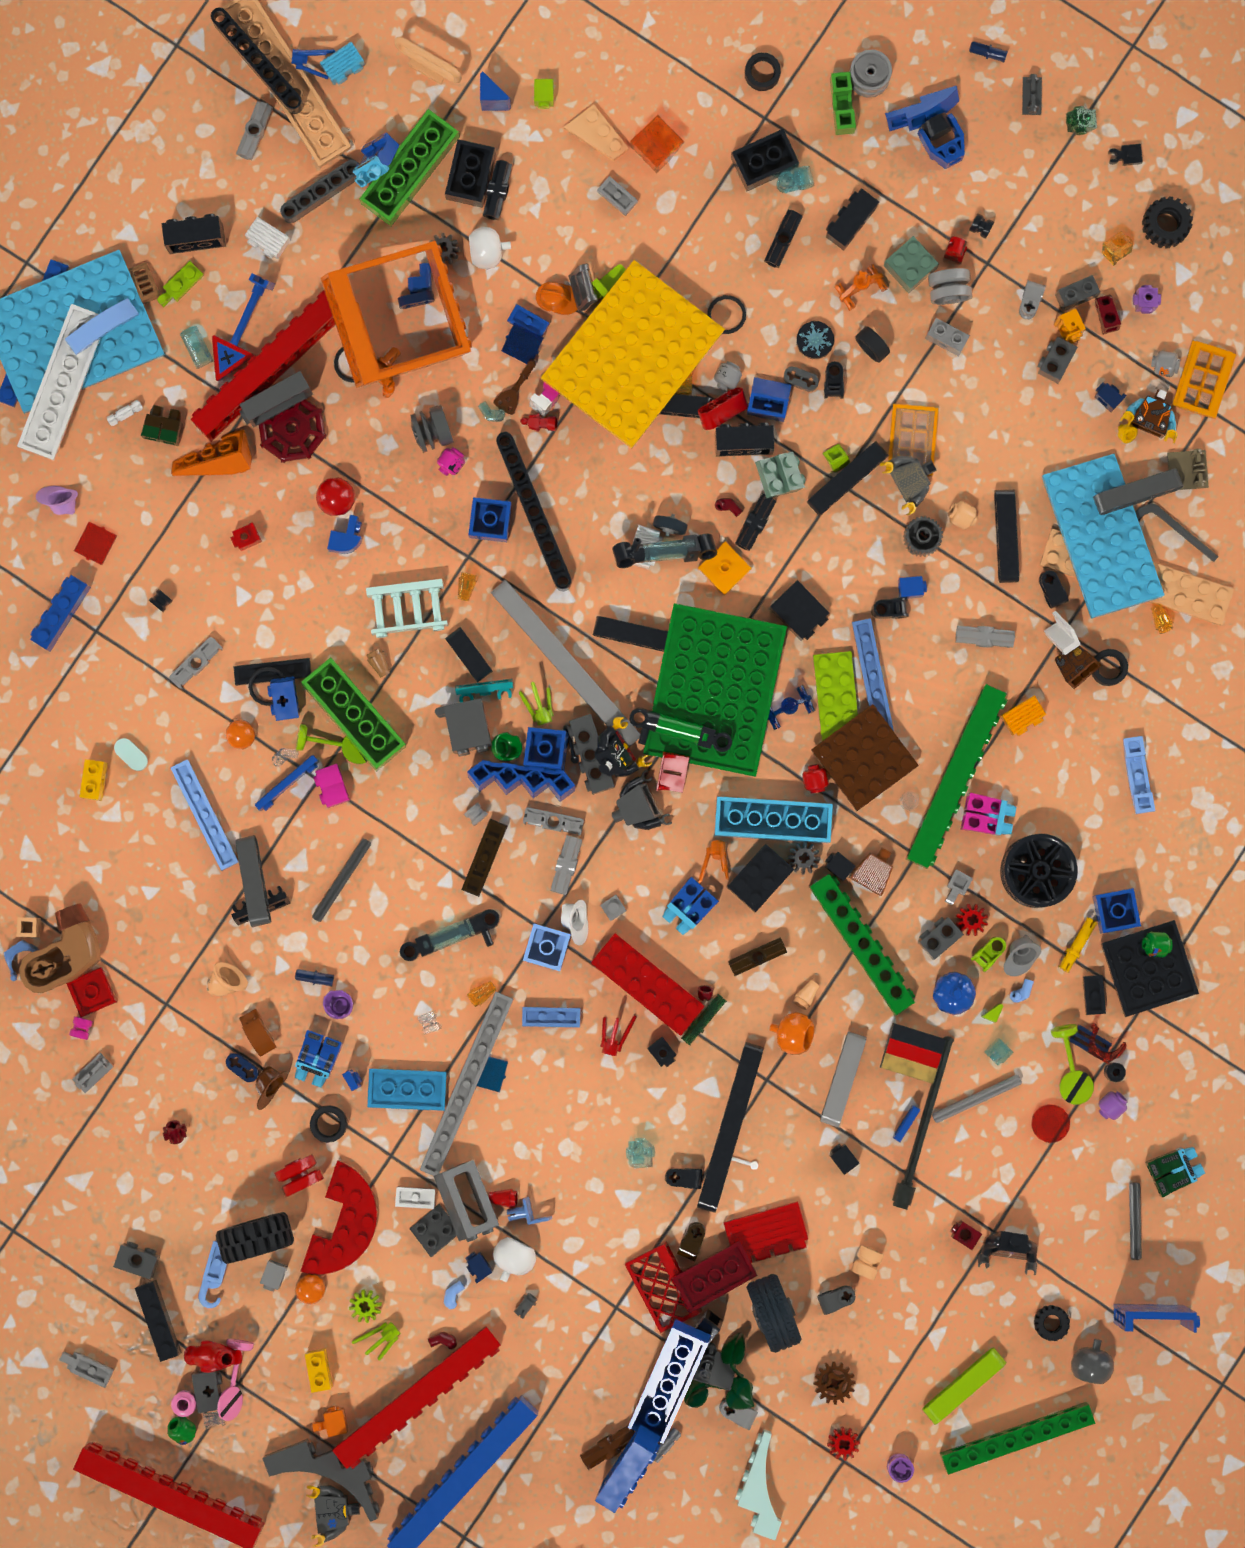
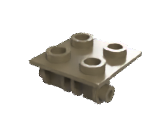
[1167,449,1209,490]

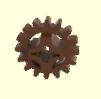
[813,1361,856,1405]

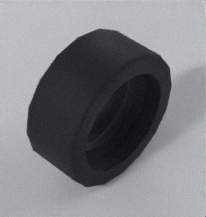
[745,53,781,91]
[855,326,890,363]
[1092,649,1129,686]
[310,1105,348,1143]

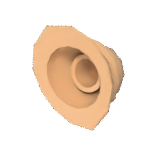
[207,962,248,996]

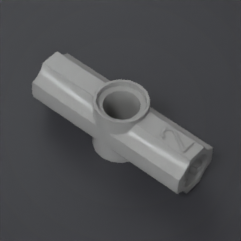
[236,101,273,160]
[955,626,1015,648]
[550,835,582,895]

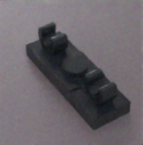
[231,886,291,926]

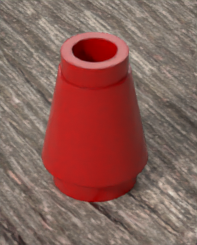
[489,1189,518,1208]

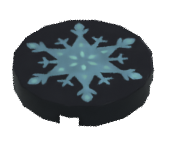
[796,321,834,359]

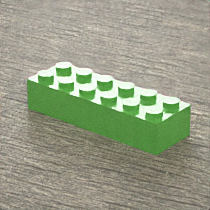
[359,109,460,226]
[301,657,406,772]

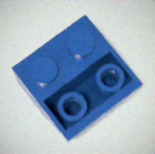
[747,377,791,422]

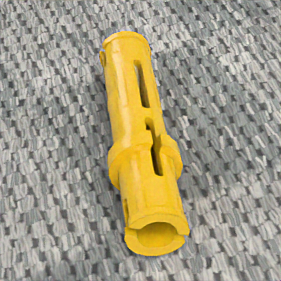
[1058,917,1098,973]

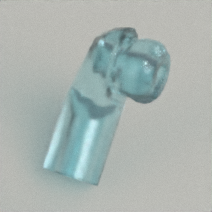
[478,401,505,422]

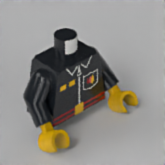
[594,717,652,777]

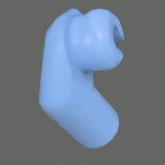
[1010,979,1034,1003]
[444,1281,465,1309]

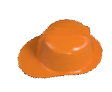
[536,282,577,315]

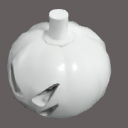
[469,227,511,270]
[493,1237,536,1282]

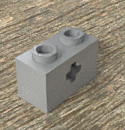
[925,318,970,357]

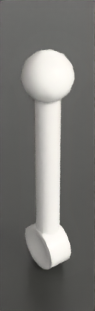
[732,1157,758,1169]

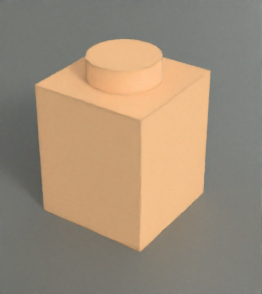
[17,917,41,938]

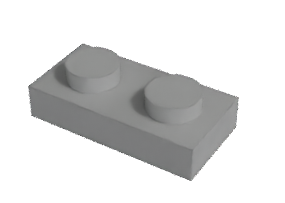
[597,176,638,216]

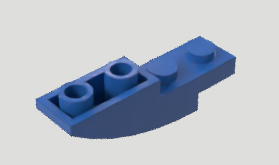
[885,86,959,131]

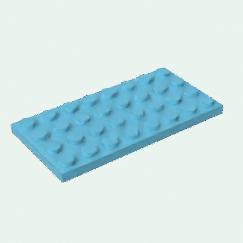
[1042,453,1165,619]

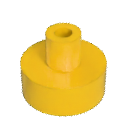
[1118,424,1138,444]

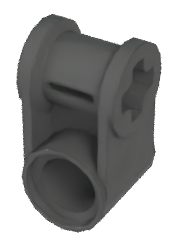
[817,1285,856,1315]

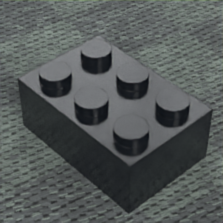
[731,129,799,192]
[445,139,496,208]
[161,214,226,254]
[715,423,774,457]
[726,844,794,913]

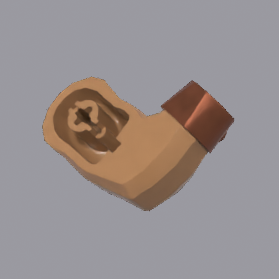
[19,903,101,993]

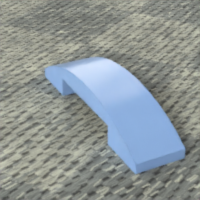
[65,298,139,355]
[1123,736,1155,814]

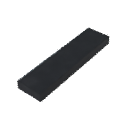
[233,658,311,686]

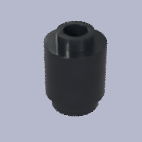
[1104,1062,1126,1082]

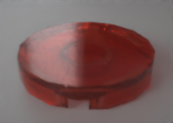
[1031,1104,1070,1143]

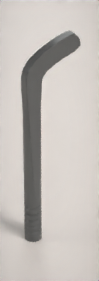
[1135,504,1219,562]

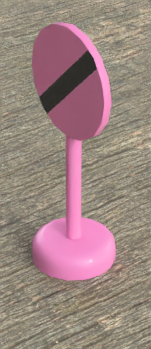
[218,1339,254,1421]

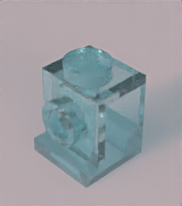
[984,1038,1014,1065]

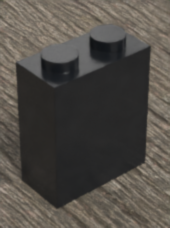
[769,580,829,641]

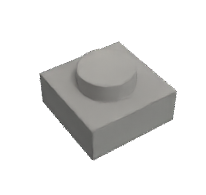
[600,895,627,921]

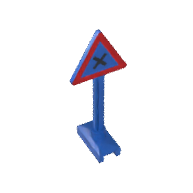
[212,273,275,381]

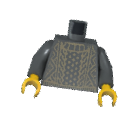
[880,456,937,515]

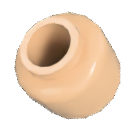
[948,501,978,530]

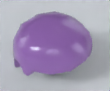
[323,990,353,1019]

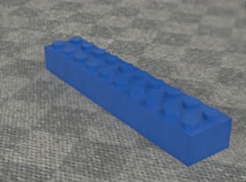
[387,1395,538,1548]

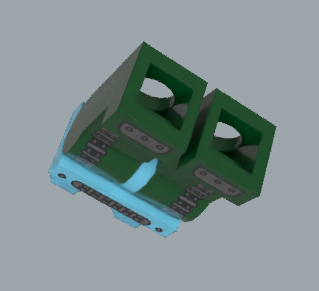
[1145,1147,1205,1198]

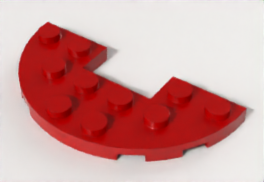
[300,1160,377,1274]

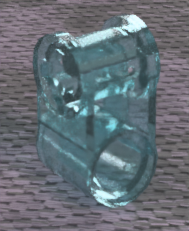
[776,166,814,193]

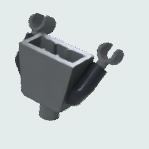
[612,770,672,830]

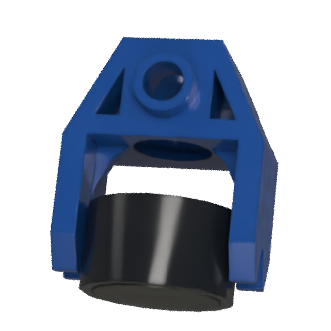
[917,113,965,169]

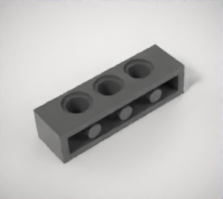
[567,714,615,795]

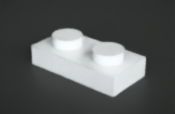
[395,1187,436,1209]

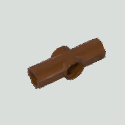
[580,1426,635,1470]

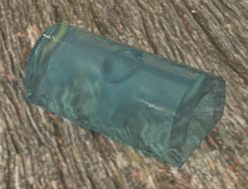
[180,326,214,369]

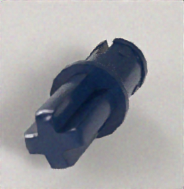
[969,41,1008,63]
[295,969,334,987]

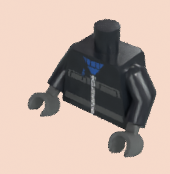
[977,1231,1037,1275]

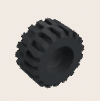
[1142,196,1193,249]

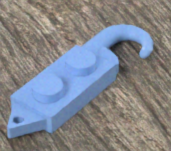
[198,1240,227,1308]

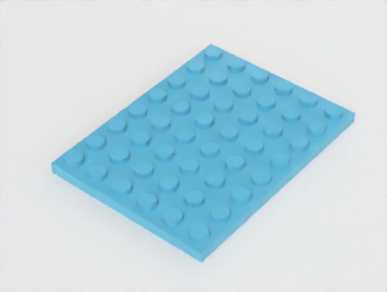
[0,250,165,414]

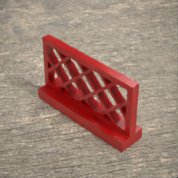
[625,1241,703,1333]

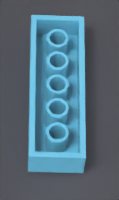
[714,797,833,843]

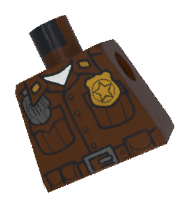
[1055,646,1102,689]

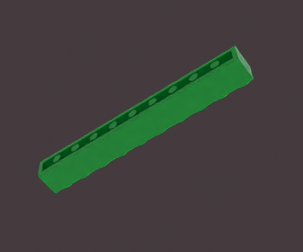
[905,684,1008,869]

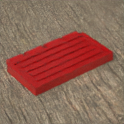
[723,1201,808,1263]

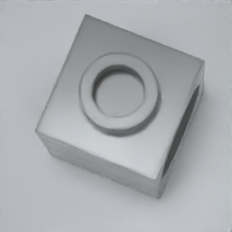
[260,1260,288,1292]

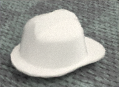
[561,900,588,945]

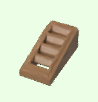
[128,262,160,304]

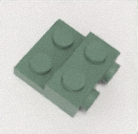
[755,452,806,498]

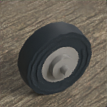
[653,514,687,537]

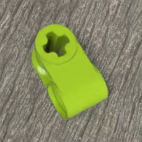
[971,937,1006,972]

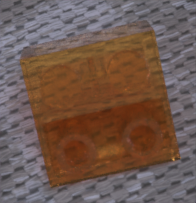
[630,115,684,173]

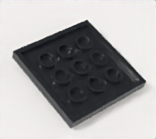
[1101,920,1199,1017]

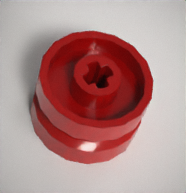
[274,1154,324,1197]

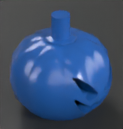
[933,972,976,1015]

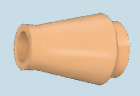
[794,980,820,1010]

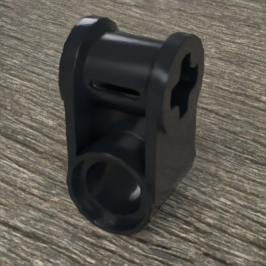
[824,361,844,399]
[1039,570,1069,609]
[871,597,909,619]
[665,1168,702,1189]

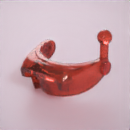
[1087,1023,1127,1064]

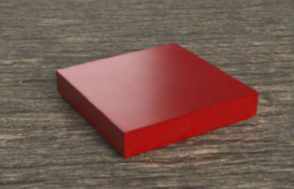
[66,967,117,1018]

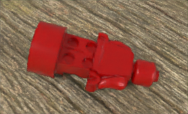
[520,413,558,432]

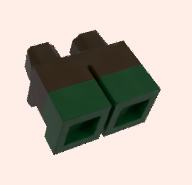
[141,405,183,446]

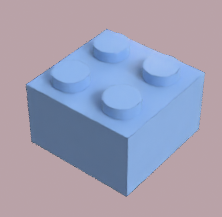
[523,924,571,971]

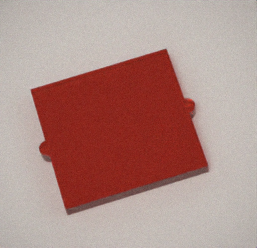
[74,522,117,565]

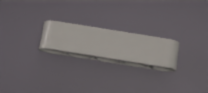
[820,1031,867,1127]

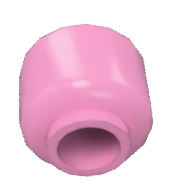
[171,1390,197,1417]

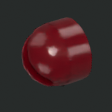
[698,985,713,1001]

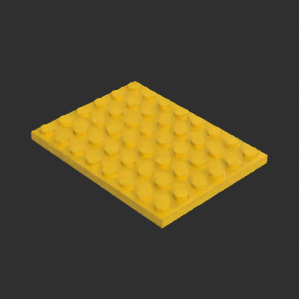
[541,260,725,449]

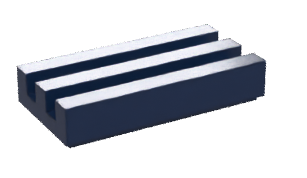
[1069,1024,1112,1061]

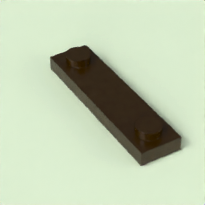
[461,819,508,897]

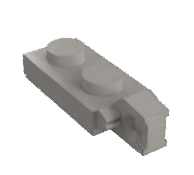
[59,1352,114,1388]

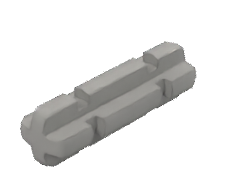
[654,1428,681,1463]

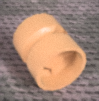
[851,1245,884,1280]

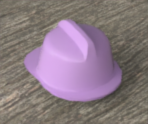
[36,486,78,515]

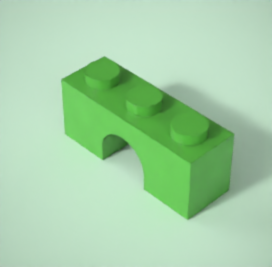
[830,72,856,135]

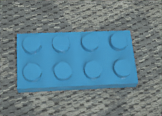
[367,1069,447,1111]

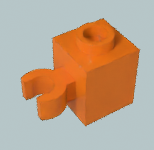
[312,1406,349,1437]

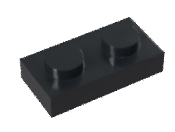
[1083,975,1106,1015]

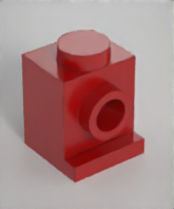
[230,522,262,551]

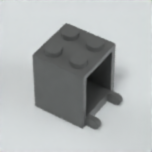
[435,698,492,757]

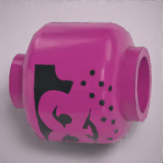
[437,447,465,476]

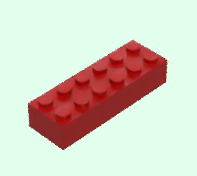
[591,933,705,1036]

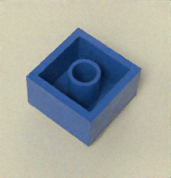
[468,497,512,543]
[523,727,569,770]
[1092,888,1141,934]

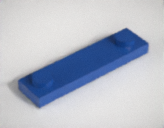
[255,755,319,811]

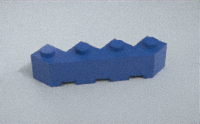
[467,760,575,802]

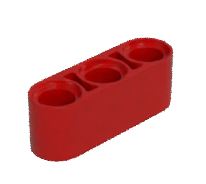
[698,387,748,430]

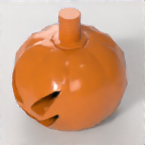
[770,1012,814,1055]

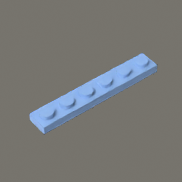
[171,759,239,871]

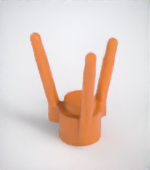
[698,840,729,884]

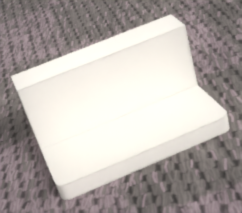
[1044,611,1081,655]

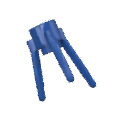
[291,49,335,79]

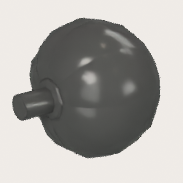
[1071,1339,1114,1384]

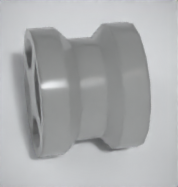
[464,803,488,826]

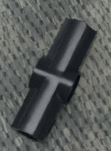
[483,160,512,220]
[764,209,803,268]
[735,493,777,551]

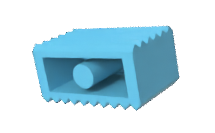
[320,42,365,85]

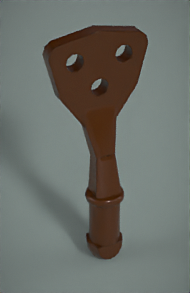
[493,359,536,415]

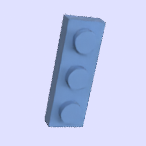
[522,1007,580,1028]

